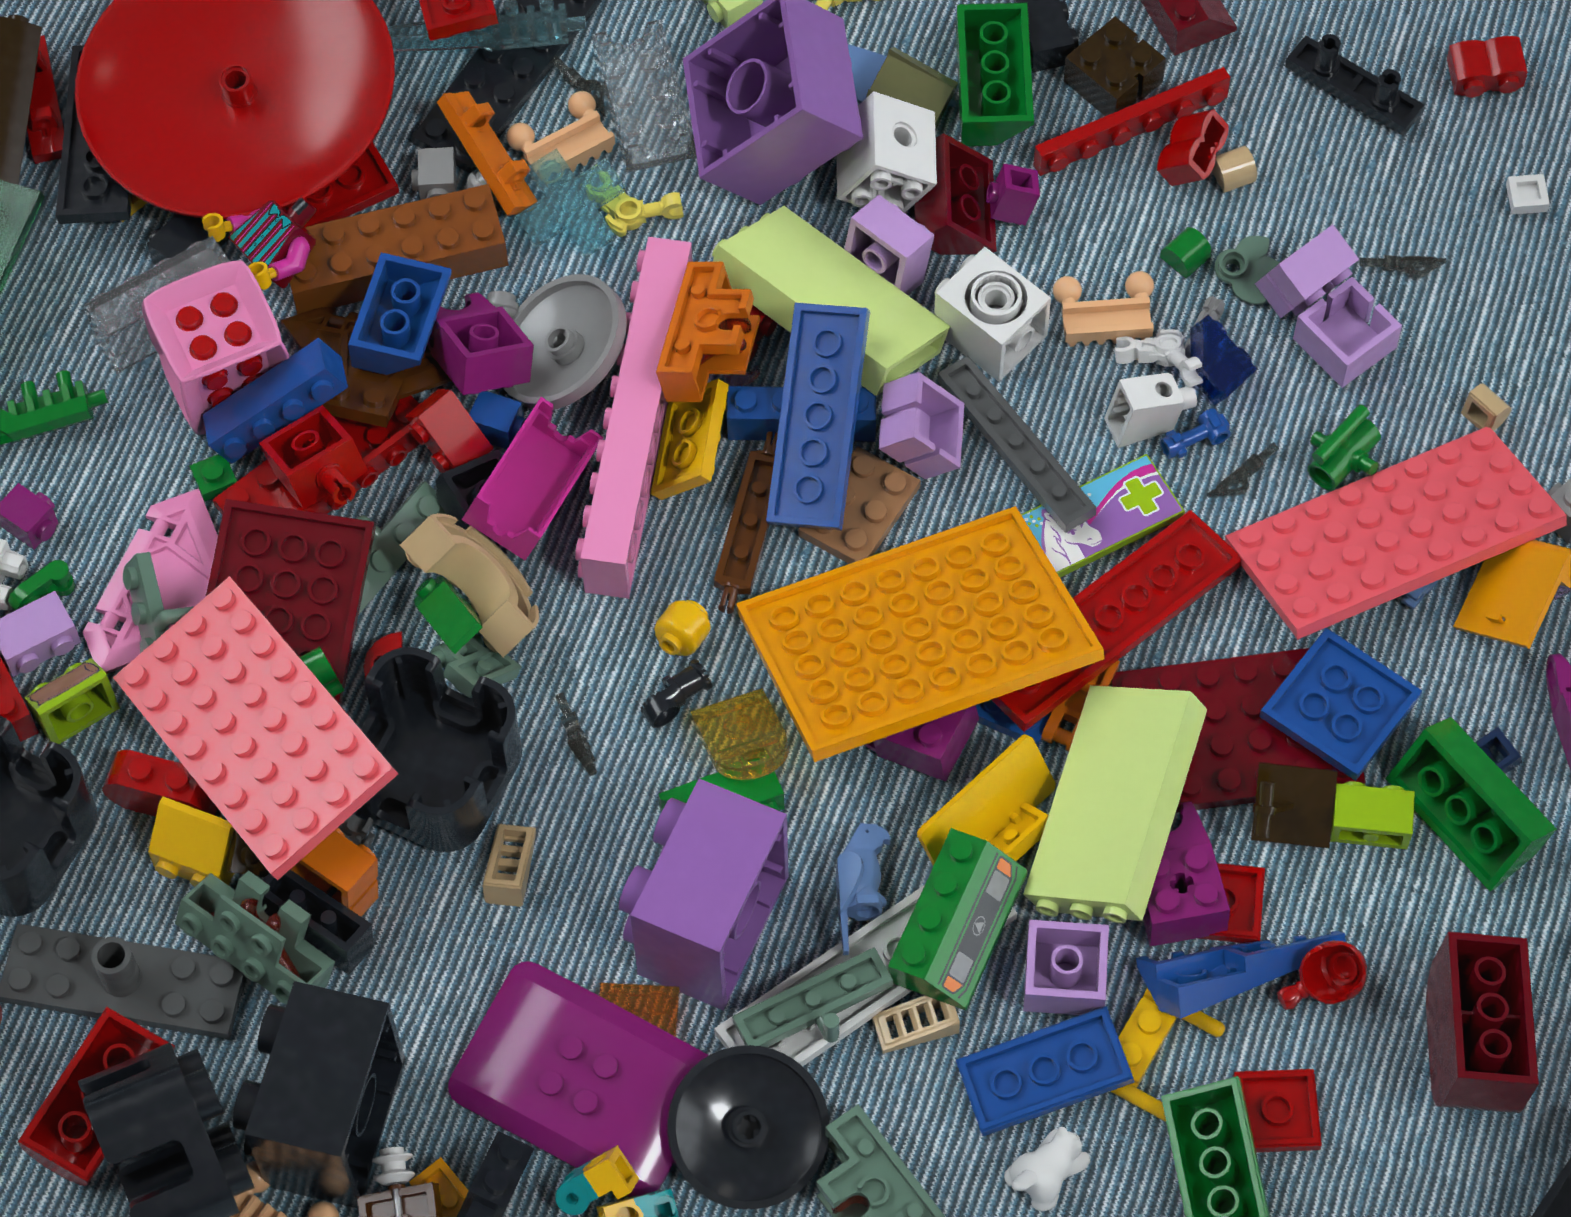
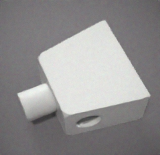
[1104,373,1197,448]

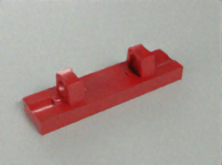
[27,35,64,164]

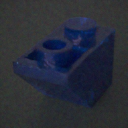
[1190,314,1257,406]

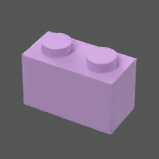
[0,591,81,677]

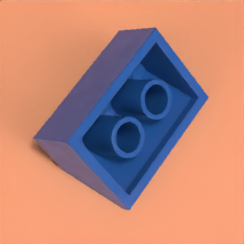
[348,252,452,375]

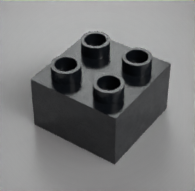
[233,981,406,1209]

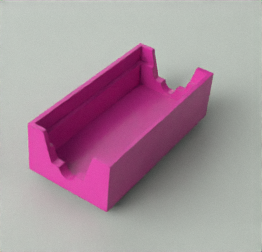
[461,397,604,560]

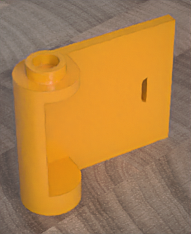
[1453,540,1571,649]

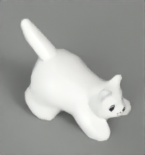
[1004,1127,1090,1211]

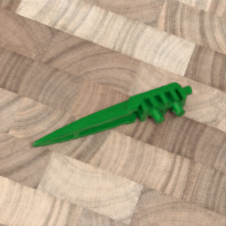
[0,370,109,445]

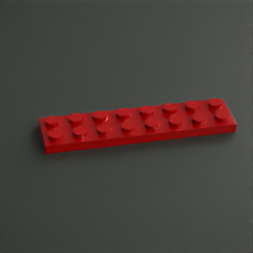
[991,510,1242,732]

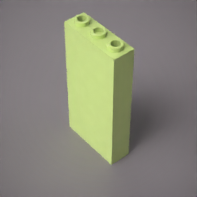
[712,206,950,396]
[1023,685,1207,923]

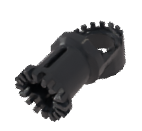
[640,659,713,728]

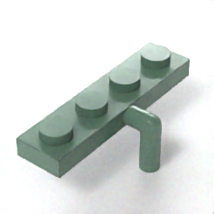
[354,481,446,614]
[123,552,194,653]
[732,947,893,1047]

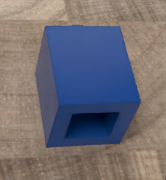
[469,391,527,449]

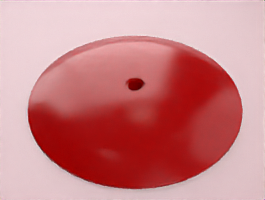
[75,0,395,219]

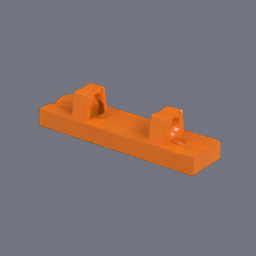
[437,91,539,216]

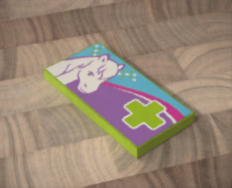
[1021,454,1185,578]

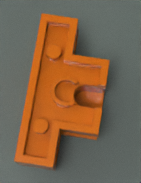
[656,262,760,402]

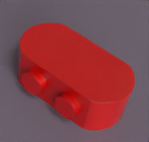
[102,750,218,817]

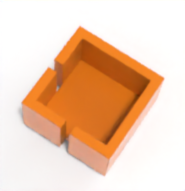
[291,828,379,917]

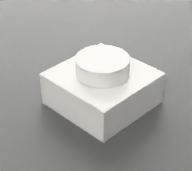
[1506,174,1550,215]

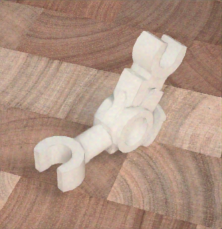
[1115,329,1203,387]

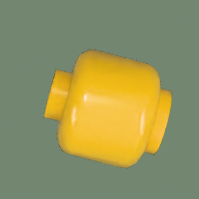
[654,600,711,656]

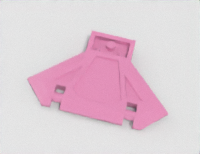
[82,488,218,674]

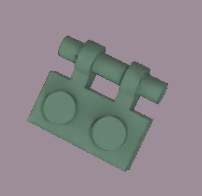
[430,635,522,698]

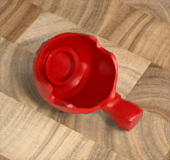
[1277,940,1367,1010]

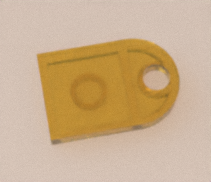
[690,688,789,780]

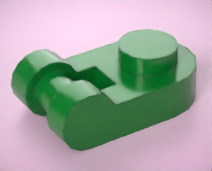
[8,560,75,611]

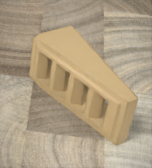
[482,824,536,907]
[872,995,960,1054]

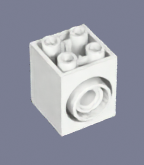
[837,91,937,213]
[934,247,1051,382]

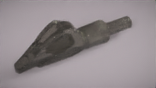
[552,55,605,117]
[1359,255,1447,280]
[1207,443,1279,498]
[555,693,597,776]

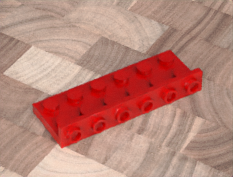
[213,396,422,515]

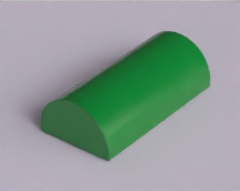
[1161,1076,1270,1217]

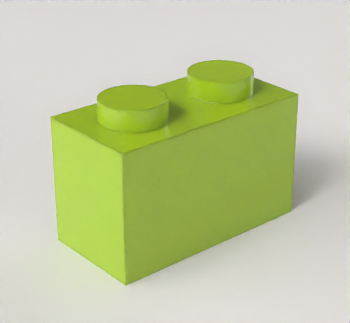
[1330,781,1415,850]

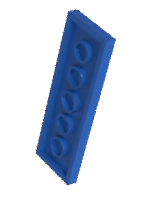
[766,303,870,531]

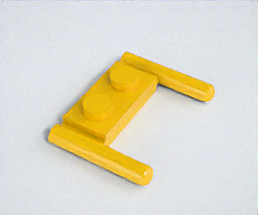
[1110,988,1225,1122]

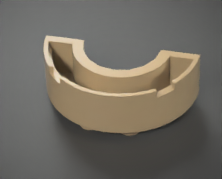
[400,513,539,657]

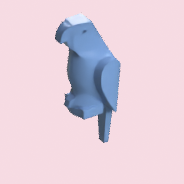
[835,823,890,955]

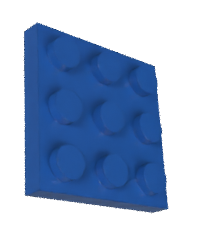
[1259,628,1422,781]

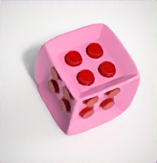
[142,260,290,435]

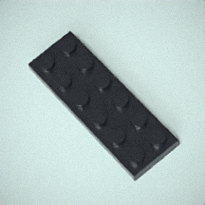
[56,45,132,224]

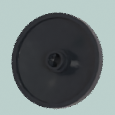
[666,1045,829,1209]

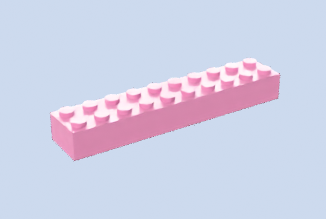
[575,237,693,599]

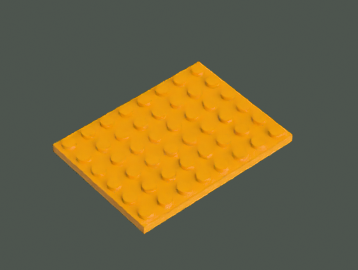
[736,506,1104,762]

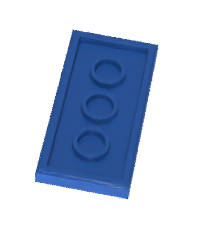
[956,1006,1135,1136]

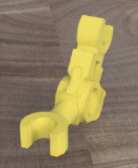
[585,174,684,237]

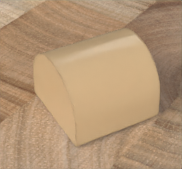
[1212,146,1257,193]
[1461,383,1512,431]

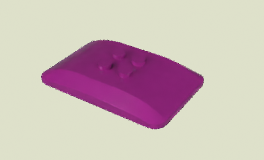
[448,961,709,1197]

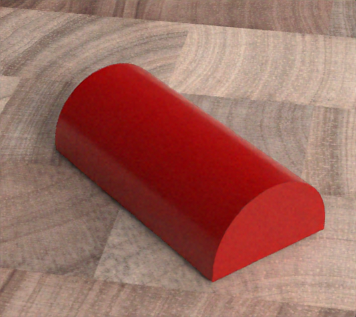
[18,1007,176,1186]

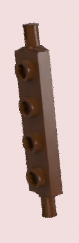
[714,432,778,614]

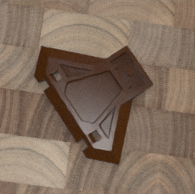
[281,307,452,428]

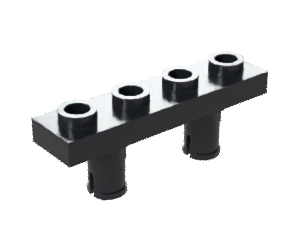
[1285,34,1425,136]

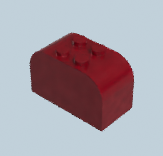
[1426,932,1539,1113]

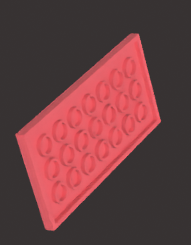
[1225,427,1567,640]
[113,576,398,880]

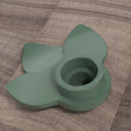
[1214,236,1279,305]

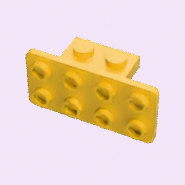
[917,734,1056,866]

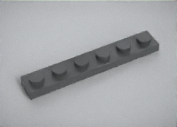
[938,356,1096,533]

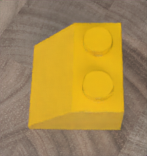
[148,796,234,887]

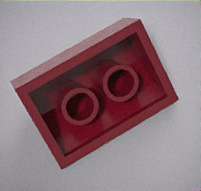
[1140,0,1237,56]
[914,133,997,255]

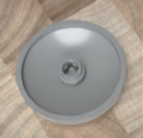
[504,274,627,410]

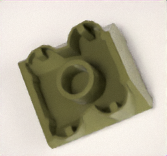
[866,47,958,130]

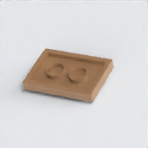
[799,446,921,564]

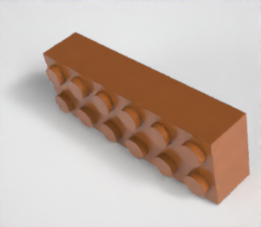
[290,184,509,315]

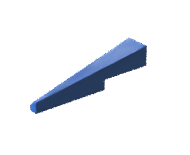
[1136,931,1346,1019]

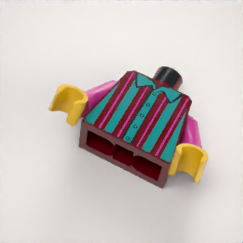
[202,196,317,290]

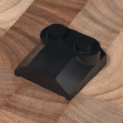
[435,449,502,538]

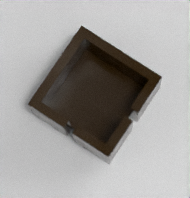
[1063,16,1166,116]

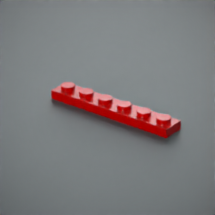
[1033,67,1231,176]

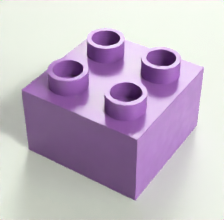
[683,0,863,205]
[619,779,789,1011]

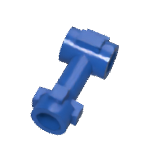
[1160,408,1231,459]

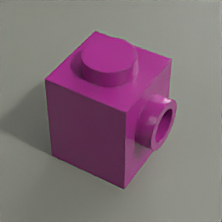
[986,163,1040,226]
[0,483,59,550]

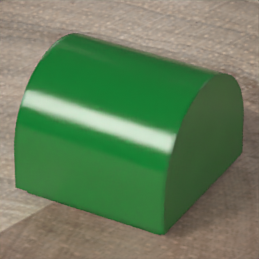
[1160,227,1211,279]

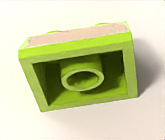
[24,658,120,744]

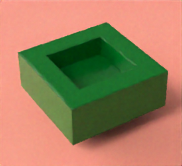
[189,454,237,502]

